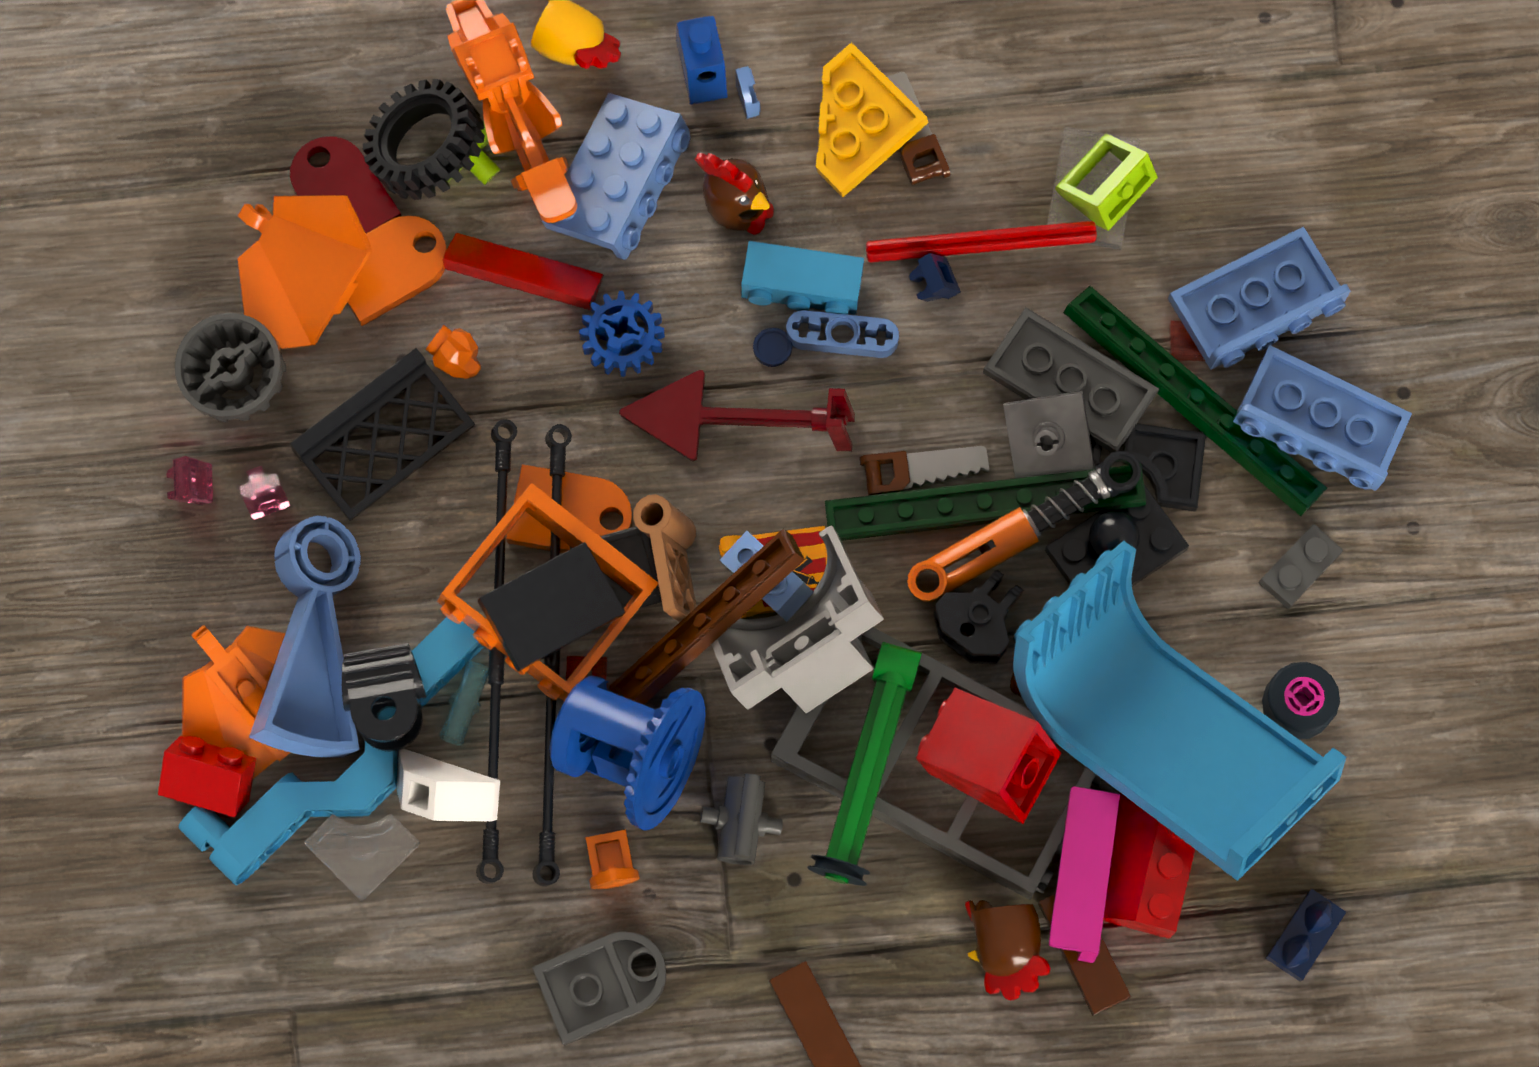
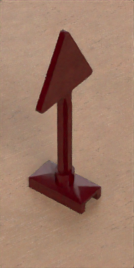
[619,370,855,462]

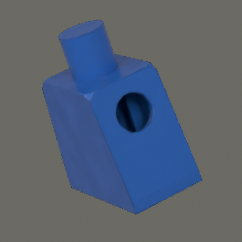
[676,16,727,105]

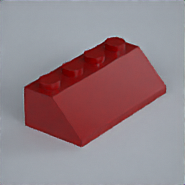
[1103,793,1195,939]

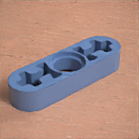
[786,310,899,358]

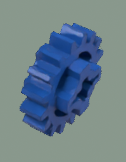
[579,291,665,377]

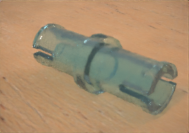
[438,661,489,746]

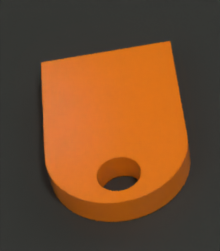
[347,216,447,326]
[506,464,632,553]

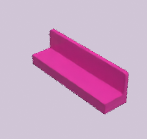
[1049,786,1120,963]

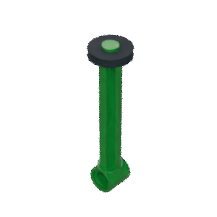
[807,642,922,886]

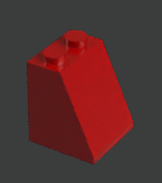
[916,687,1061,824]

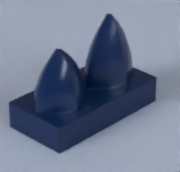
[1266,889,1346,982]

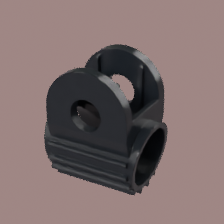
[342,643,427,752]

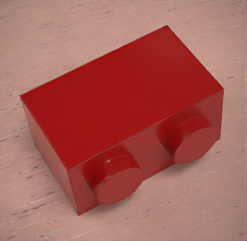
[158,736,256,817]

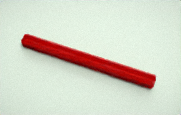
[866,221,1097,262]

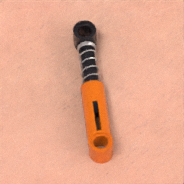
[907,451,1141,602]

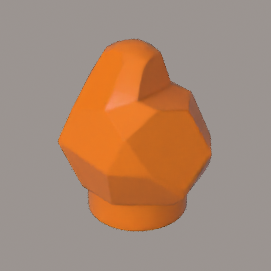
[425,325,481,379]

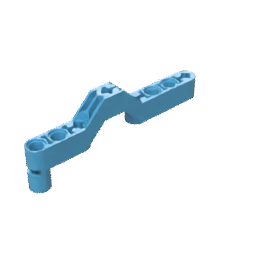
[178,602,484,885]

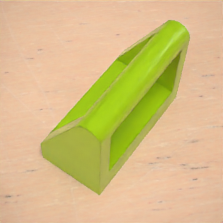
[1055,134,1158,231]

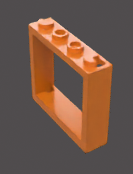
[437,482,659,701]

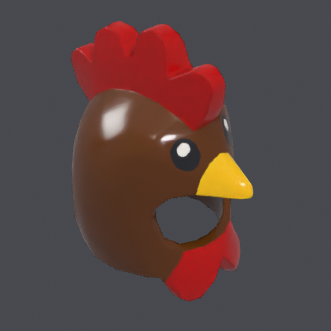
[695,153,774,235]
[965,900,1051,1001]

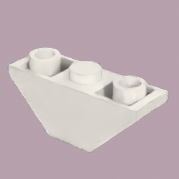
[396,749,500,821]

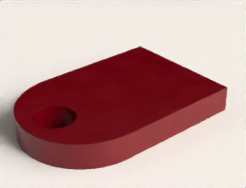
[290,136,402,234]

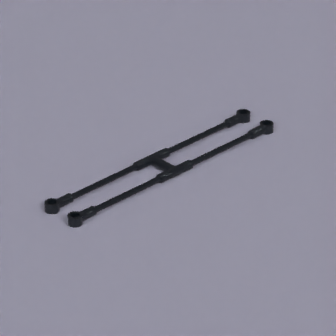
[476,419,572,887]

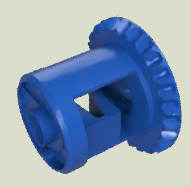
[550,675,706,830]

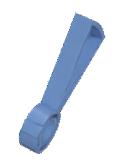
[249,515,361,757]

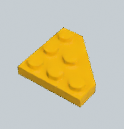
[816,42,928,198]

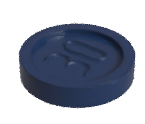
[753,328,792,367]

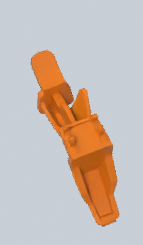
[446,0,577,223]

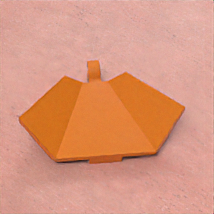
[237,195,372,349]
[182,625,290,779]

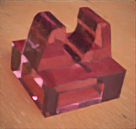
[166,456,213,505]
[239,465,290,520]

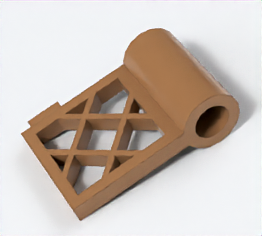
[633,494,697,622]

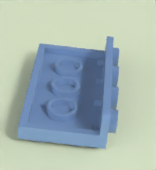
[542,93,690,260]
[1168,226,1351,370]
[1233,345,1412,491]

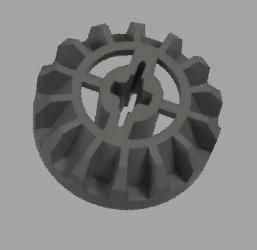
[175,313,286,422]

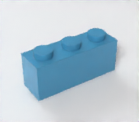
[741,241,864,315]

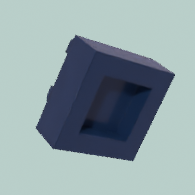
[909,253,961,302]

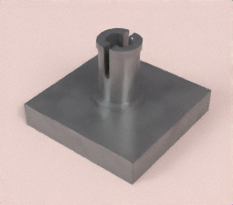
[1003,391,1095,478]

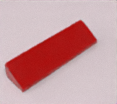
[442,233,603,310]

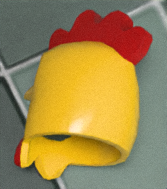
[531,0,621,69]

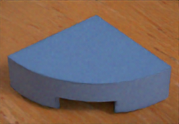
[735,66,761,119]

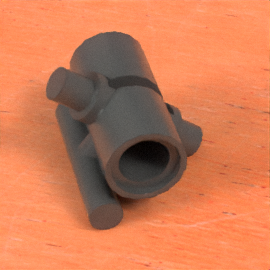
[699,774,783,865]

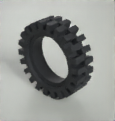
[363,79,485,200]

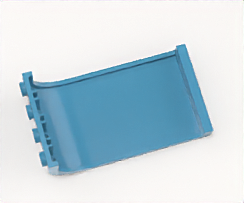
[1013,541,1346,881]

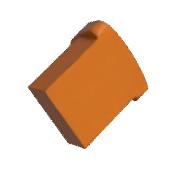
[585,829,640,889]

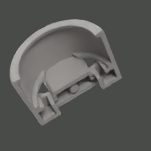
[711,526,884,713]

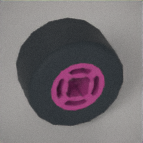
[1262,662,1340,739]

